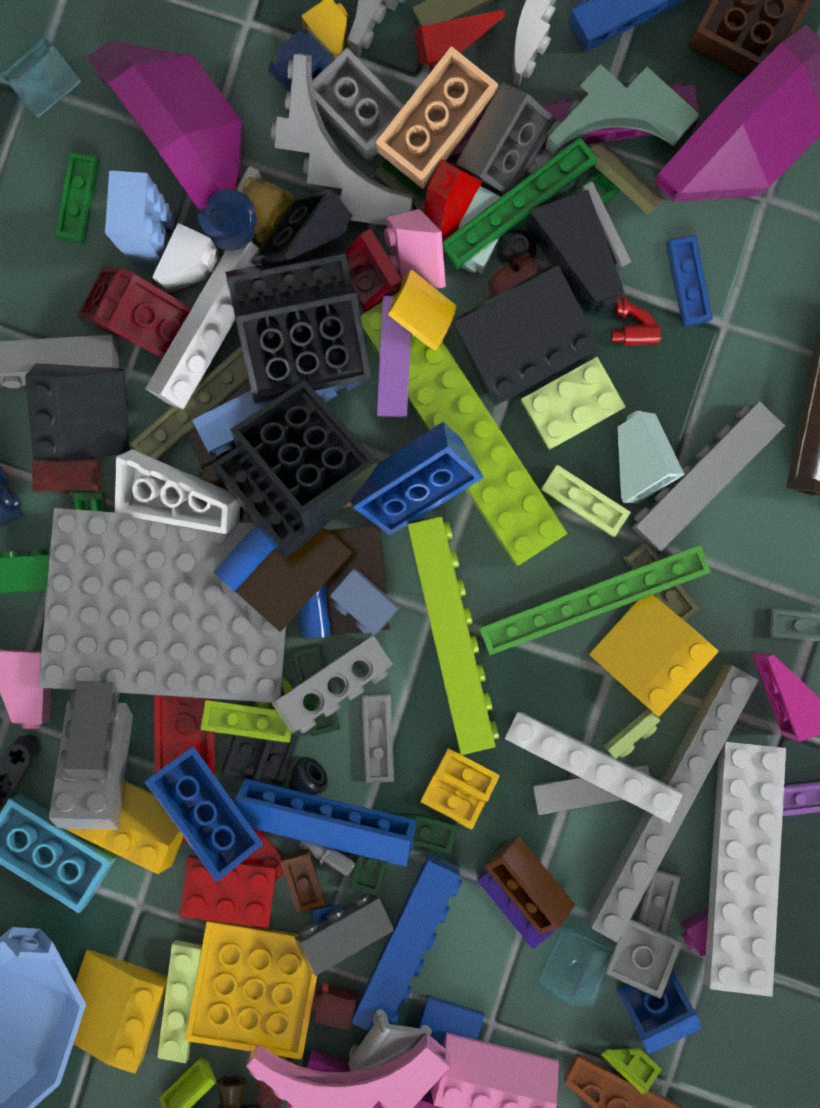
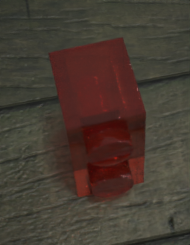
[32,460,101,494]

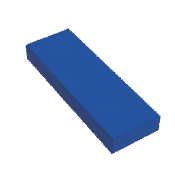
[666,235,713,327]

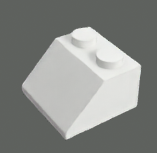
[153,223,220,294]

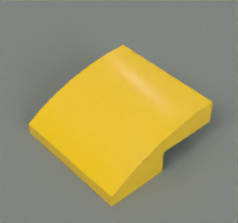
[388,269,457,351]
[419,748,500,830]

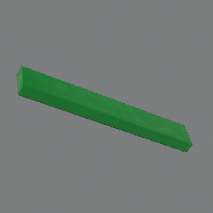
[442,137,598,270]

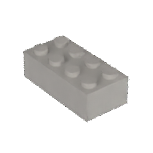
[49,702,133,830]

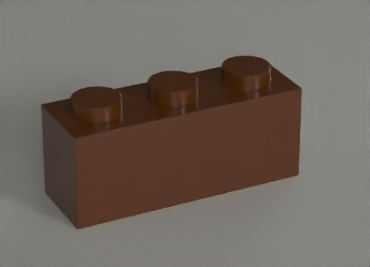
[484,836,575,935]

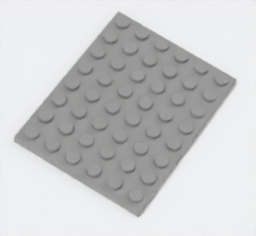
[38,508,286,702]

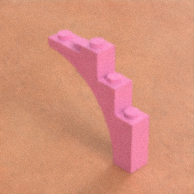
[246,1034,450,1108]

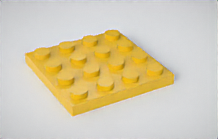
[185,920,317,1060]

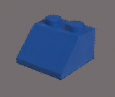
[617,970,702,1054]

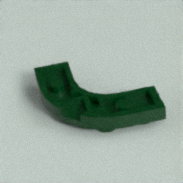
[350,814,458,896]

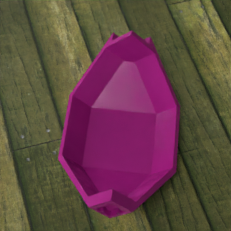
[654,25,820,202]
[86,41,245,211]

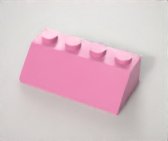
[430,1032,559,1108]

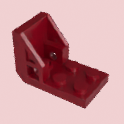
[344,228,402,316]
[76,266,192,359]

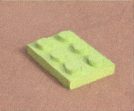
[520,357,625,451]

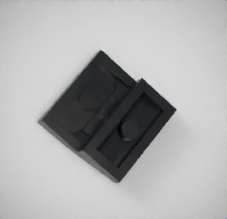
[221,733,299,787]

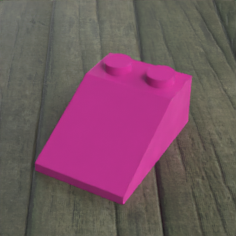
[751,651,820,742]

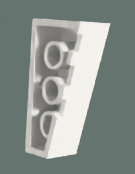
[115,449,240,534]

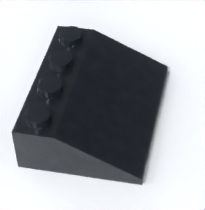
[452,263,598,405]

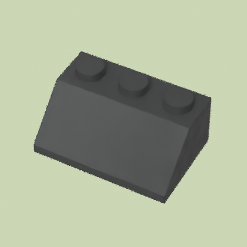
[456,82,557,195]

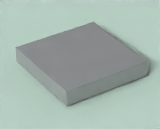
[604,919,682,999]

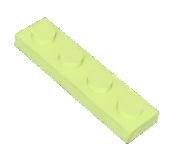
[157,940,202,1063]

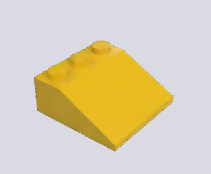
[589,594,719,717]
[73,949,168,1073]

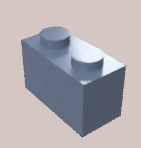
[330,569,401,635]

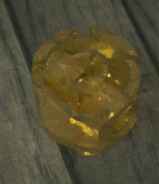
[242,176,294,244]

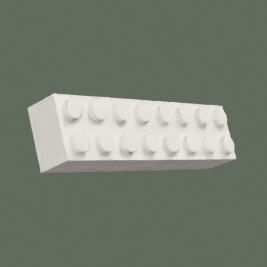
[704,742,786,997]

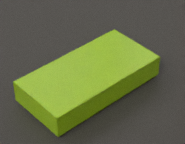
[159,1057,216,1108]

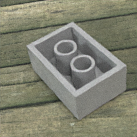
[312,48,404,163]

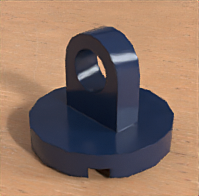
[198,189,257,251]

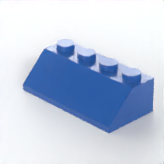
[352,422,483,536]
[144,746,263,882]

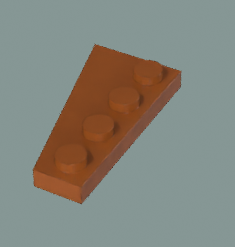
[564,1053,683,1108]

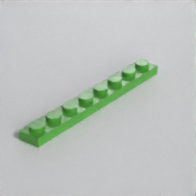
[479,545,711,655]

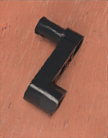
[0,734,41,810]

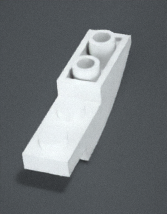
[512,0,556,86]

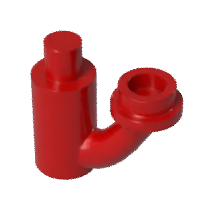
[611,296,661,346]

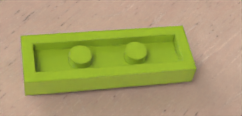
[201,700,291,743]

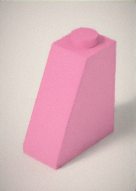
[0,649,52,729]

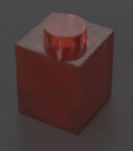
[311,983,357,1030]

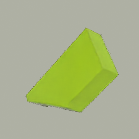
[601,1048,662,1094]

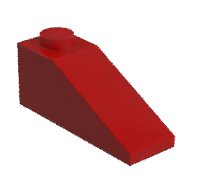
[413,10,505,70]
[424,159,482,255]

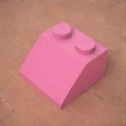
[384,209,446,288]

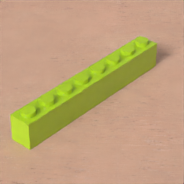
[408,517,499,755]

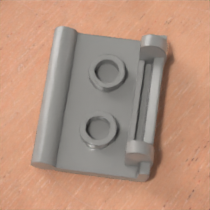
[348,1009,432,1072]

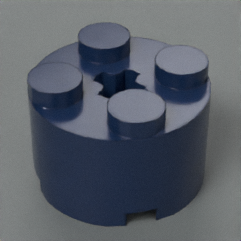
[268,27,335,92]

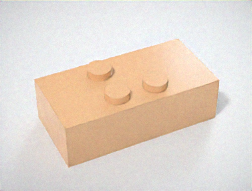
[375,46,498,189]

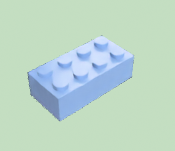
[105,171,175,267]

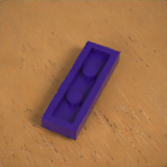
[477,870,555,949]

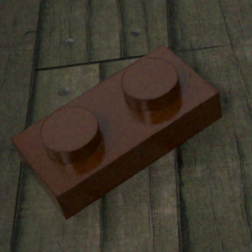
[280,849,325,914]

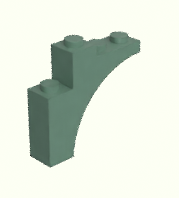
[545,64,700,156]

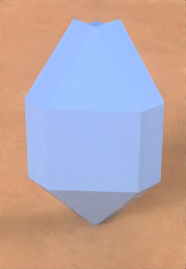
[0,927,86,1108]

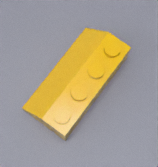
[65,780,183,874]

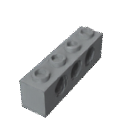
[271,635,393,734]

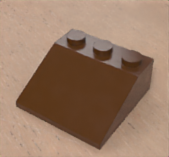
[688,0,812,77]

